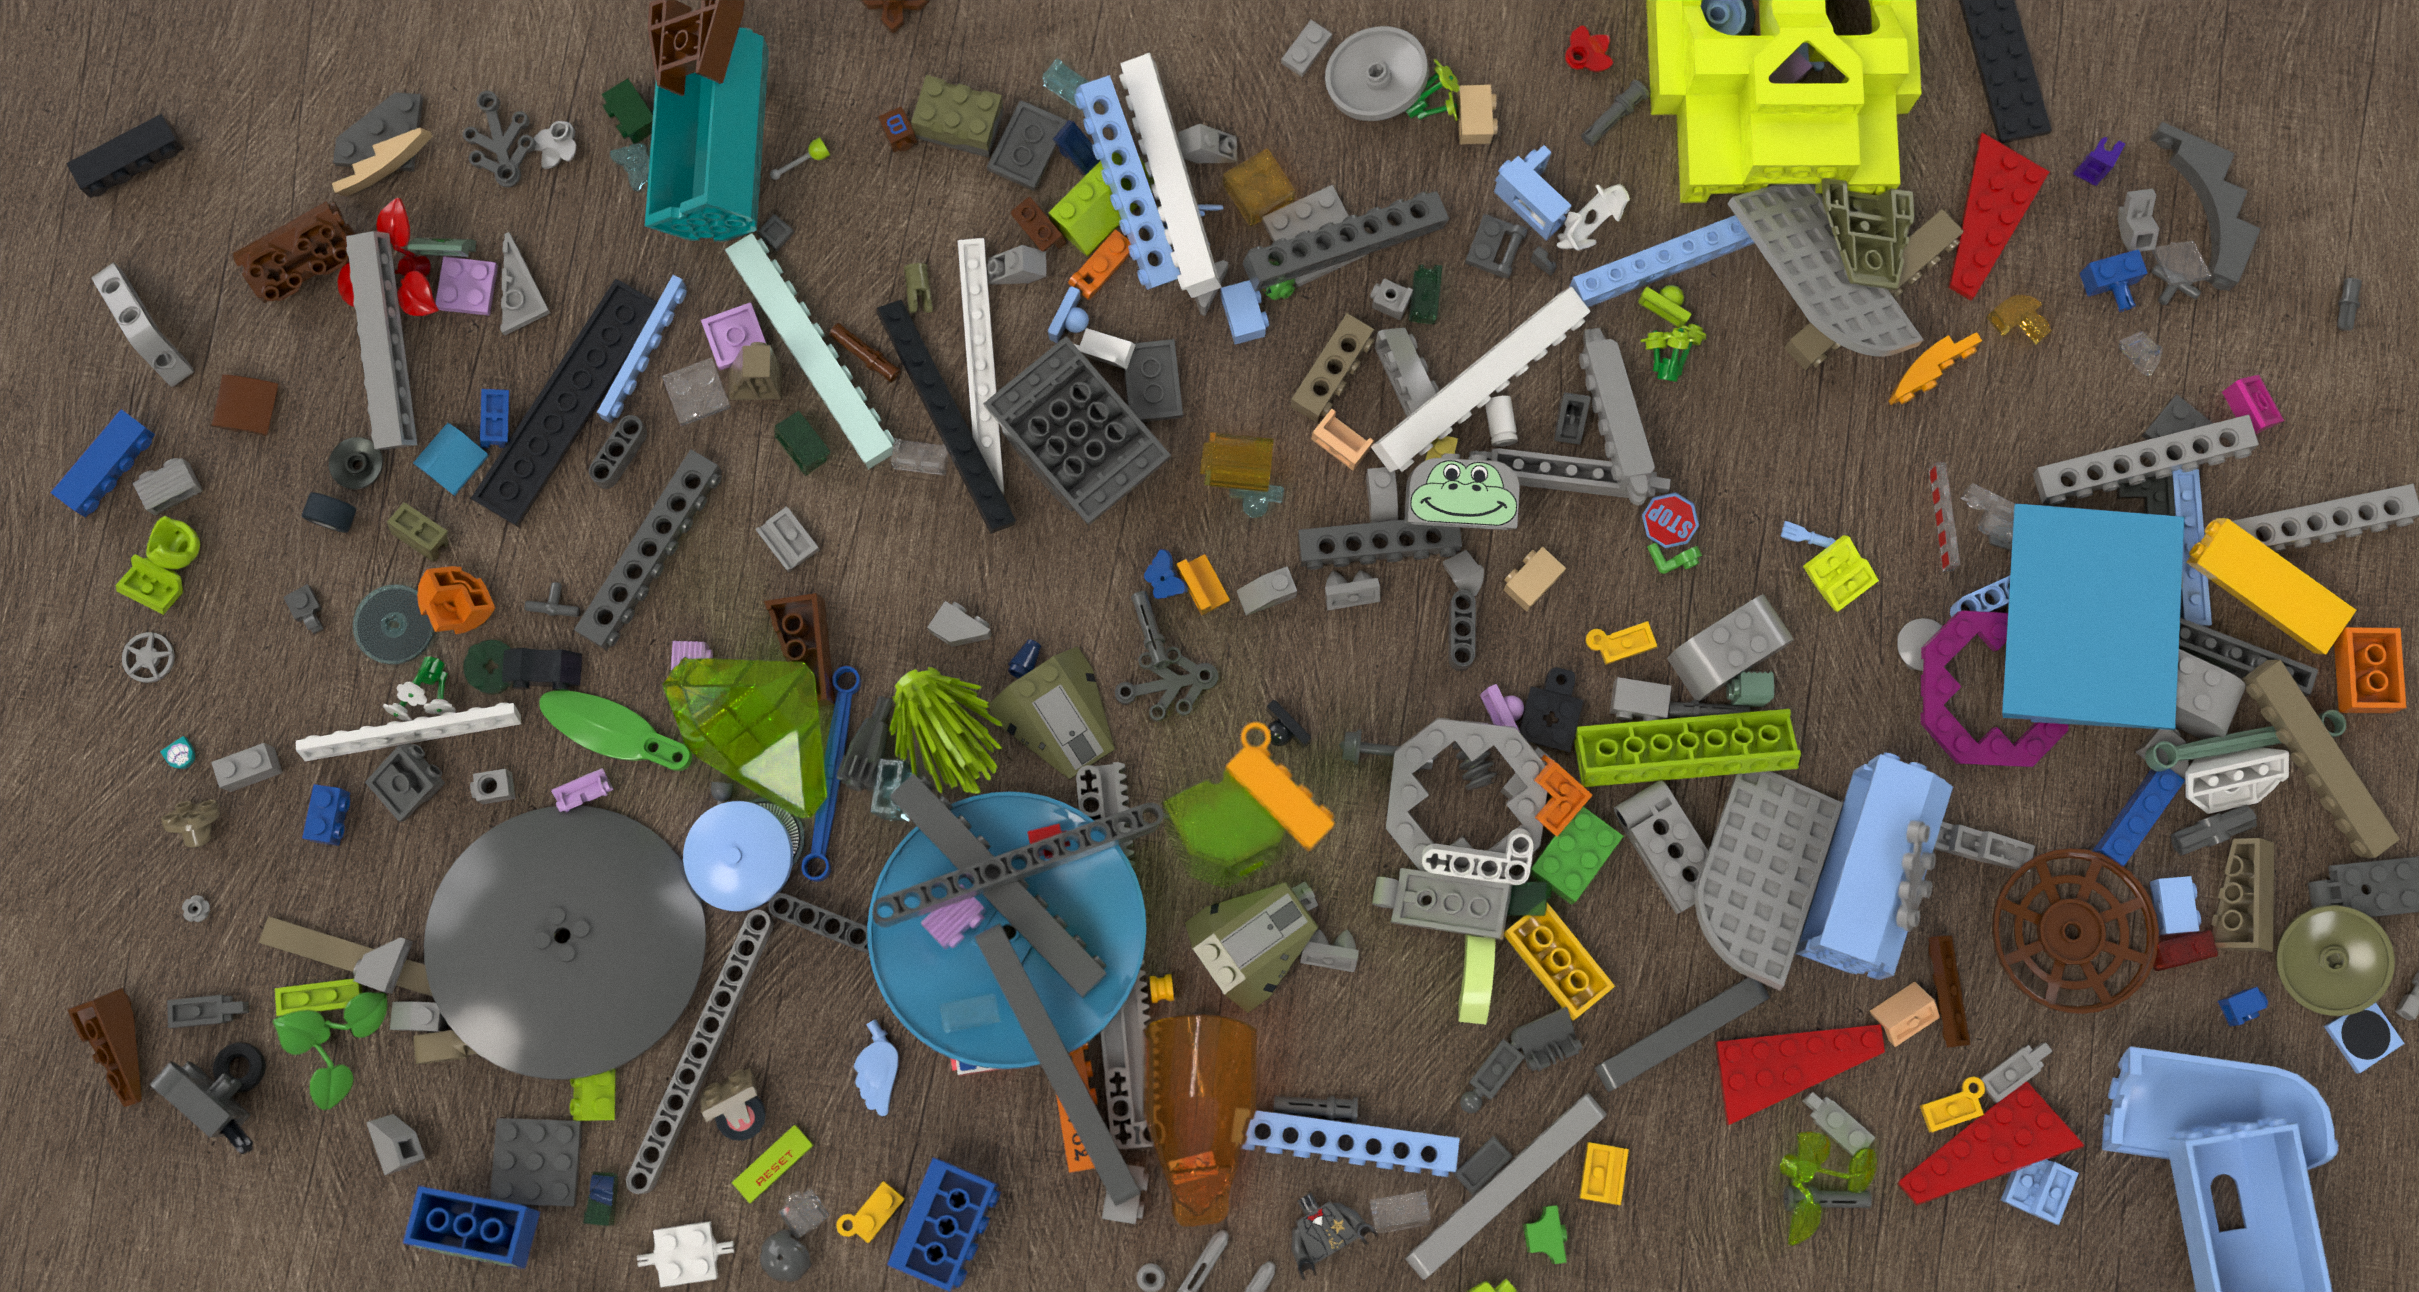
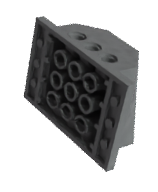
[983,336,1171,526]

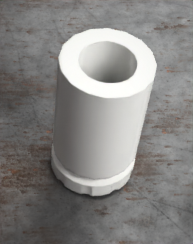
[1485,396,1518,447]

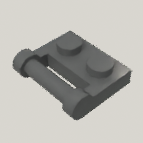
[1465,214,1528,278]

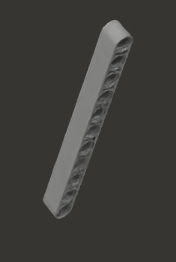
[626,910,774,1194]

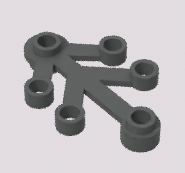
[463,90,536,188]
[1115,647,1218,722]

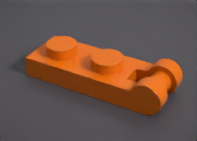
[1068,229,1131,300]

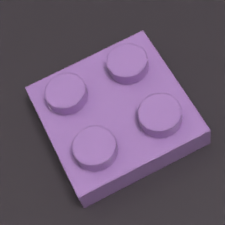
[436,257,498,316]
[701,302,766,370]

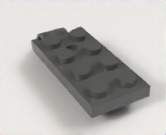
[2307,857,2419,917]

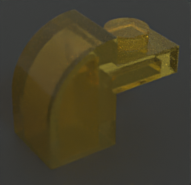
[1986,295,2052,344]

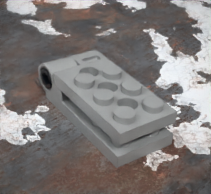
[1614,780,1708,915]

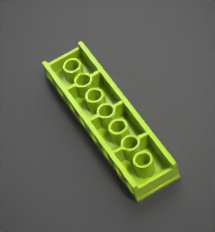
[1574,709,1801,787]

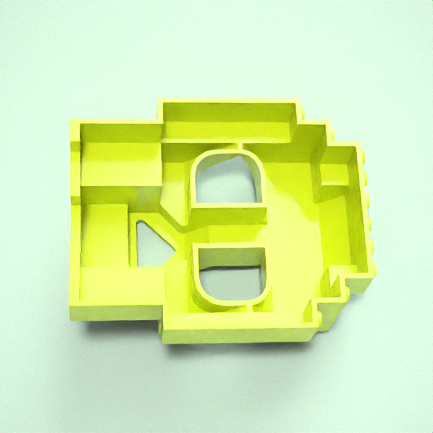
[1646,0,1921,203]

